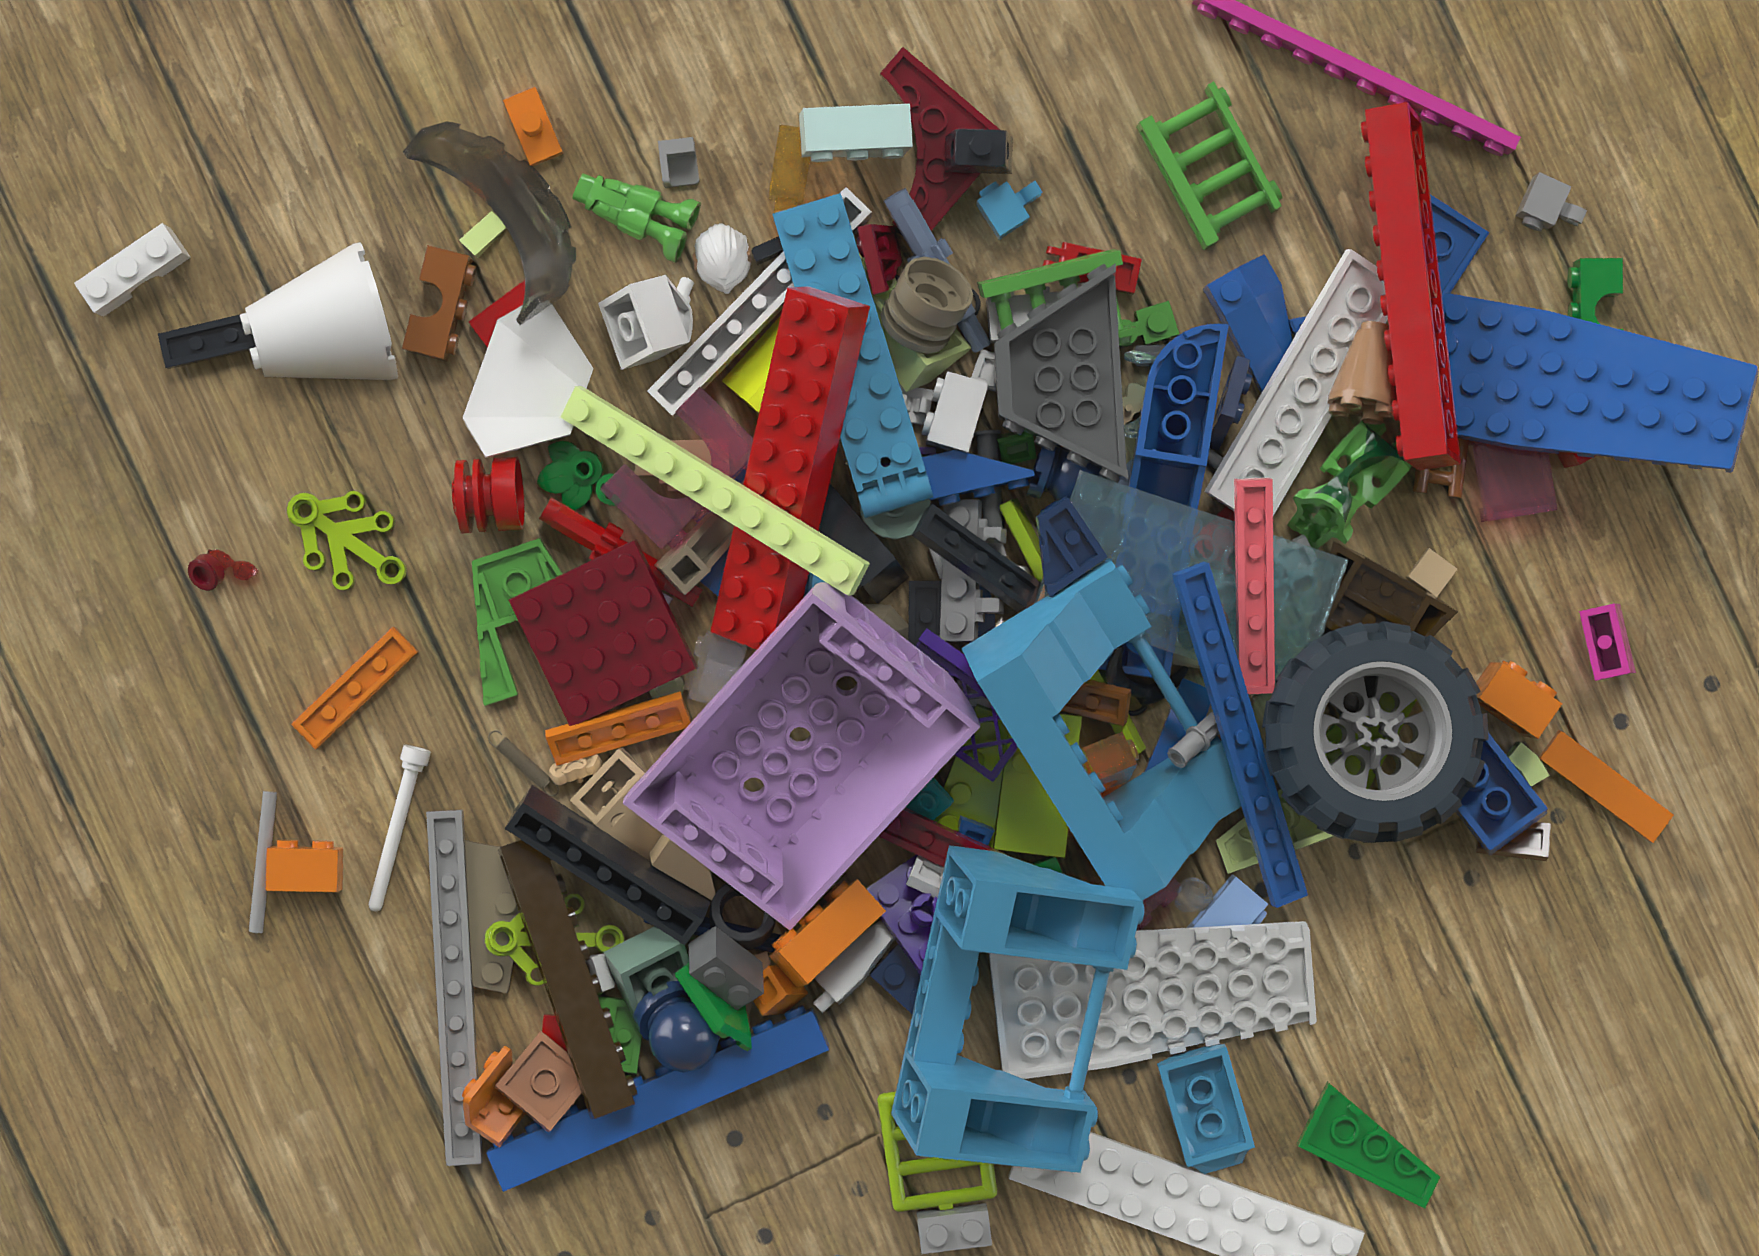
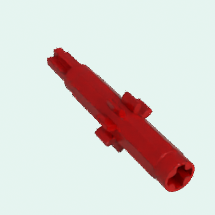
[539,497,703,607]

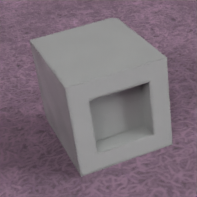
[658,137,699,188]

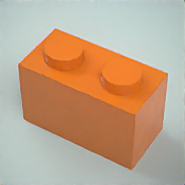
[266,840,343,892]

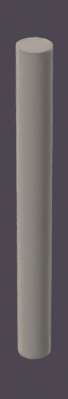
[249,791,277,933]

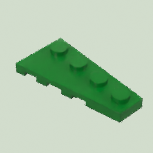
[1296,1081,1440,1209]

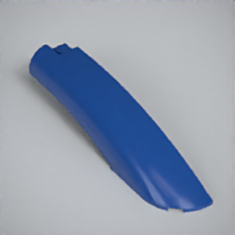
[1099,324,1229,678]

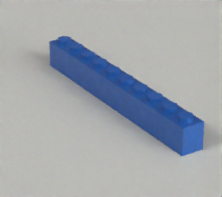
[486,1005,830,1192]

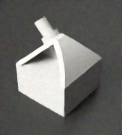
[598,275,694,370]

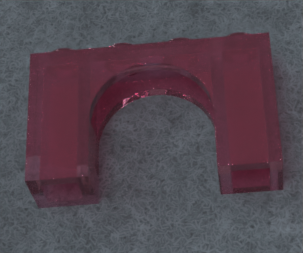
[600,386,753,550]

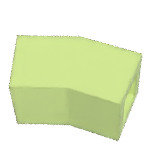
[1506,742,1550,786]

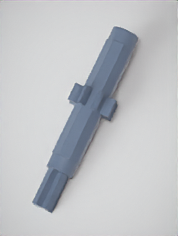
[884,188,991,353]

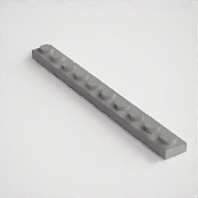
[426,810,483,1166]

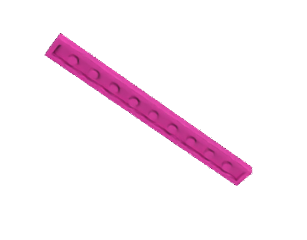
[1192,0,1521,156]

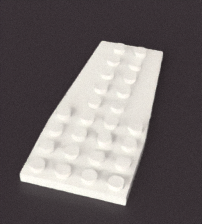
[989,921,1317,1079]

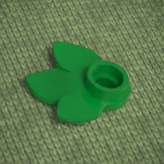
[537,441,604,510]

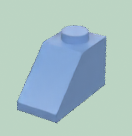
[1187,874,1268,928]

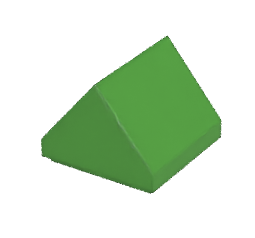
[997,431,1037,464]

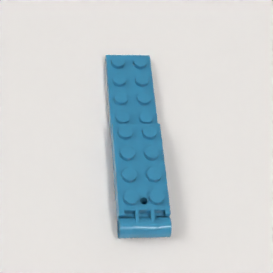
[772,193,933,518]

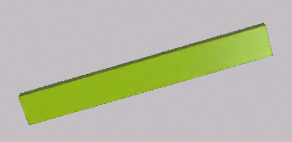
[1000,498,1146,758]

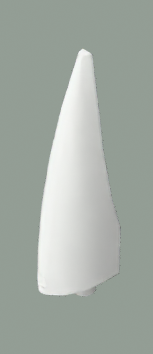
[813,920,895,1013]

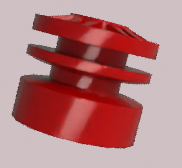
[452,456,525,534]

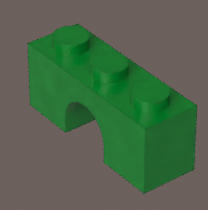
[1567,258,1624,330]

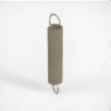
[488,730,559,797]

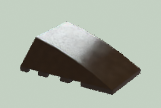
[1302,541,1458,713]

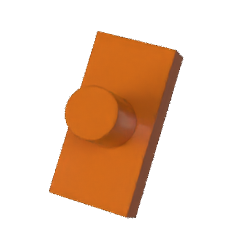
[503,87,564,167]

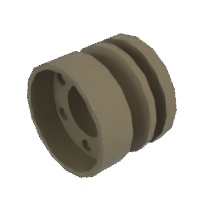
[880,257,973,354]

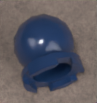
[1026,447,1113,509]
[633,981,720,1073]

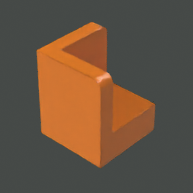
[753,965,808,1016]

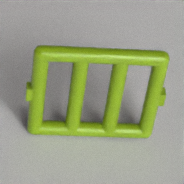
[877,1091,997,1212]

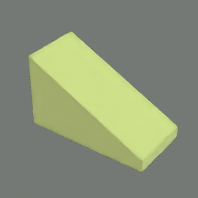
[459,211,508,258]

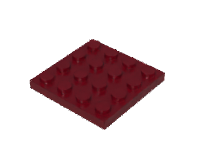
[509,539,698,726]

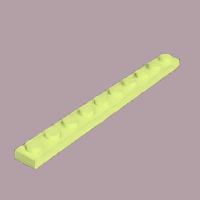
[561,386,870,596]

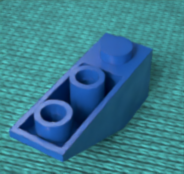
[922,450,1036,506]

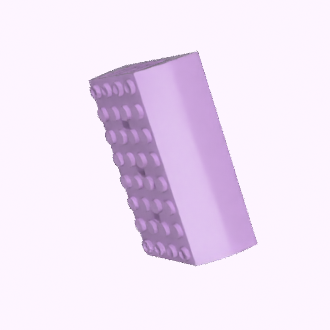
[623,582,980,930]

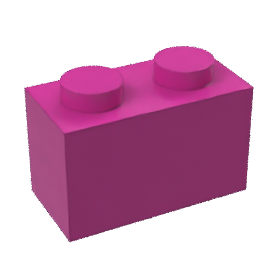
[1579,603,1636,681]

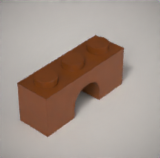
[402,245,476,362]

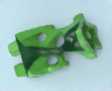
[1287,421,1411,552]

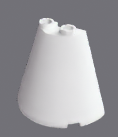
[240,242,398,380]

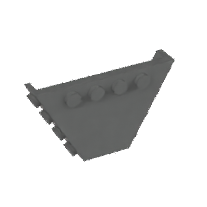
[994,263,1129,484]

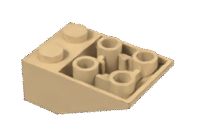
[570,747,662,861]

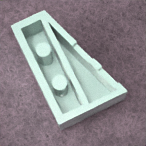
[799,104,913,162]

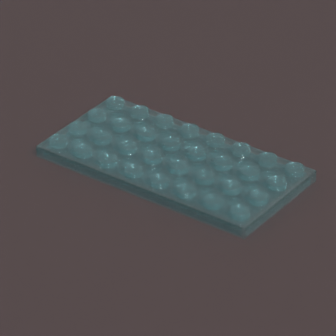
[1034,470,1348,686]

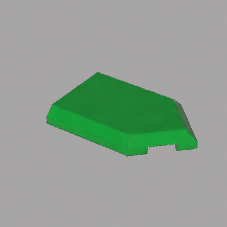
[675,962,752,1051]

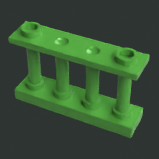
[1136,81,1283,251]
[977,249,1138,359]

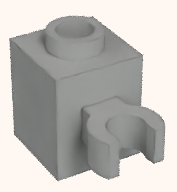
[1515,172,1587,231]

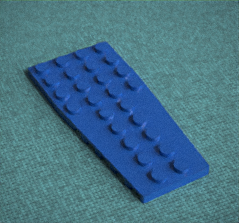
[1442,293,1759,473]

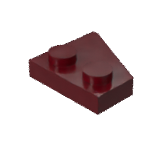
[857,224,903,295]

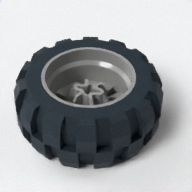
[1262,621,1489,843]

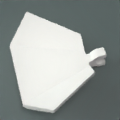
[462,293,594,458]

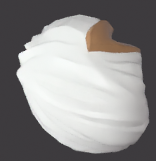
[692,223,752,294]

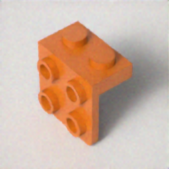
[462,1046,526,1148]

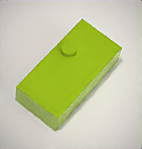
[993,714,1082,858]

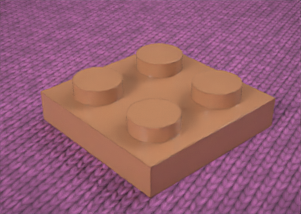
[494,1031,581,1133]

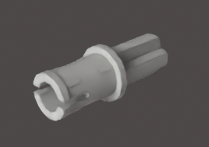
[1167,712,1220,768]

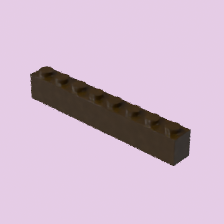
[498,840,638,1119]

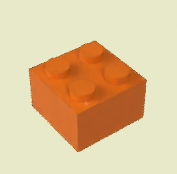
[1476,661,1563,739]

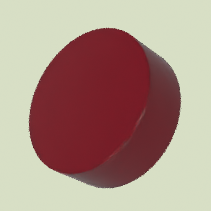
[188,554,225,591]

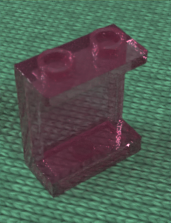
[1469,440,1558,522]

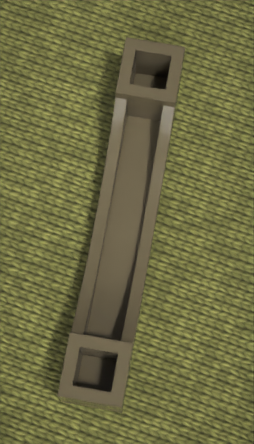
[654,446,841,595]

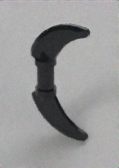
[1105,645,1188,706]

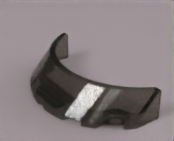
[403,121,576,325]

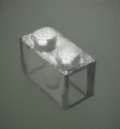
[684,630,748,704]

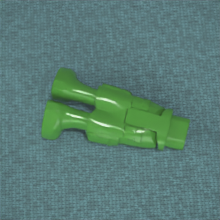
[572,173,701,263]

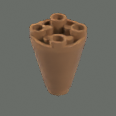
[1327,321,1397,425]

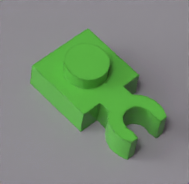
[1119,301,1179,347]

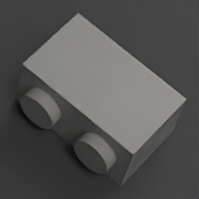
[917,1203,992,1254]

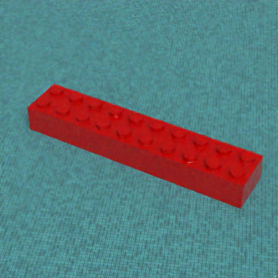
[1361,102,1461,471]
[710,287,870,650]

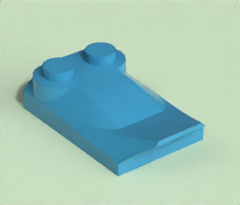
[1157,1044,1255,1174]

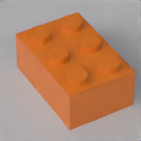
[769,879,886,988]

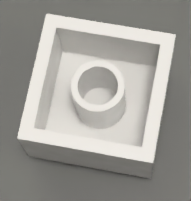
[922,371,989,453]

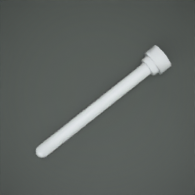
[368,745,431,912]

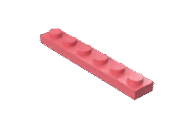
[1234,478,1275,694]

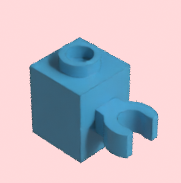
[976,181,1043,240]

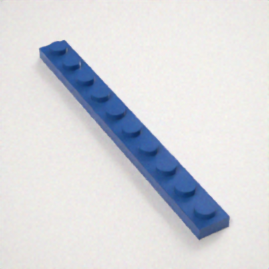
[1172,562,1308,908]

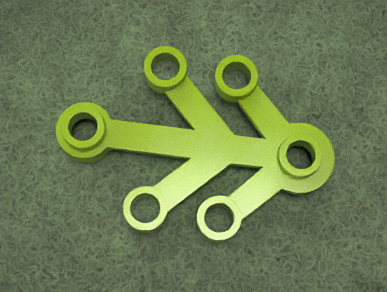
[287,491,407,590]
[484,894,624,986]

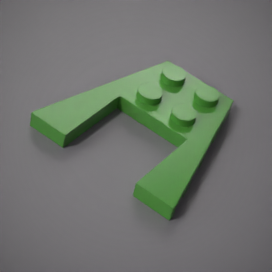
[472,538,563,706]

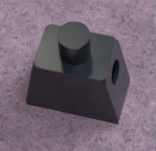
[945,129,1013,174]

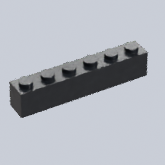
[505,785,711,945]

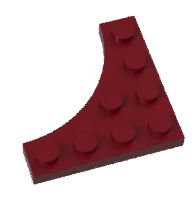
[880,47,1000,232]

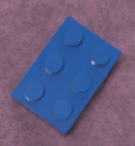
[1456,732,1548,856]

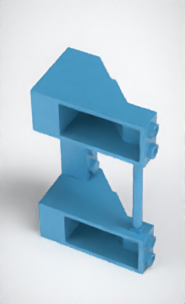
[961,558,1241,901]
[891,845,1144,1173]

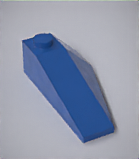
[1203,254,1293,394]

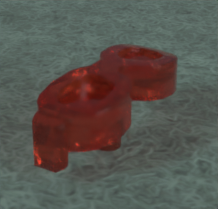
[207,549,259,581]

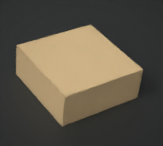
[1406,548,1457,597]

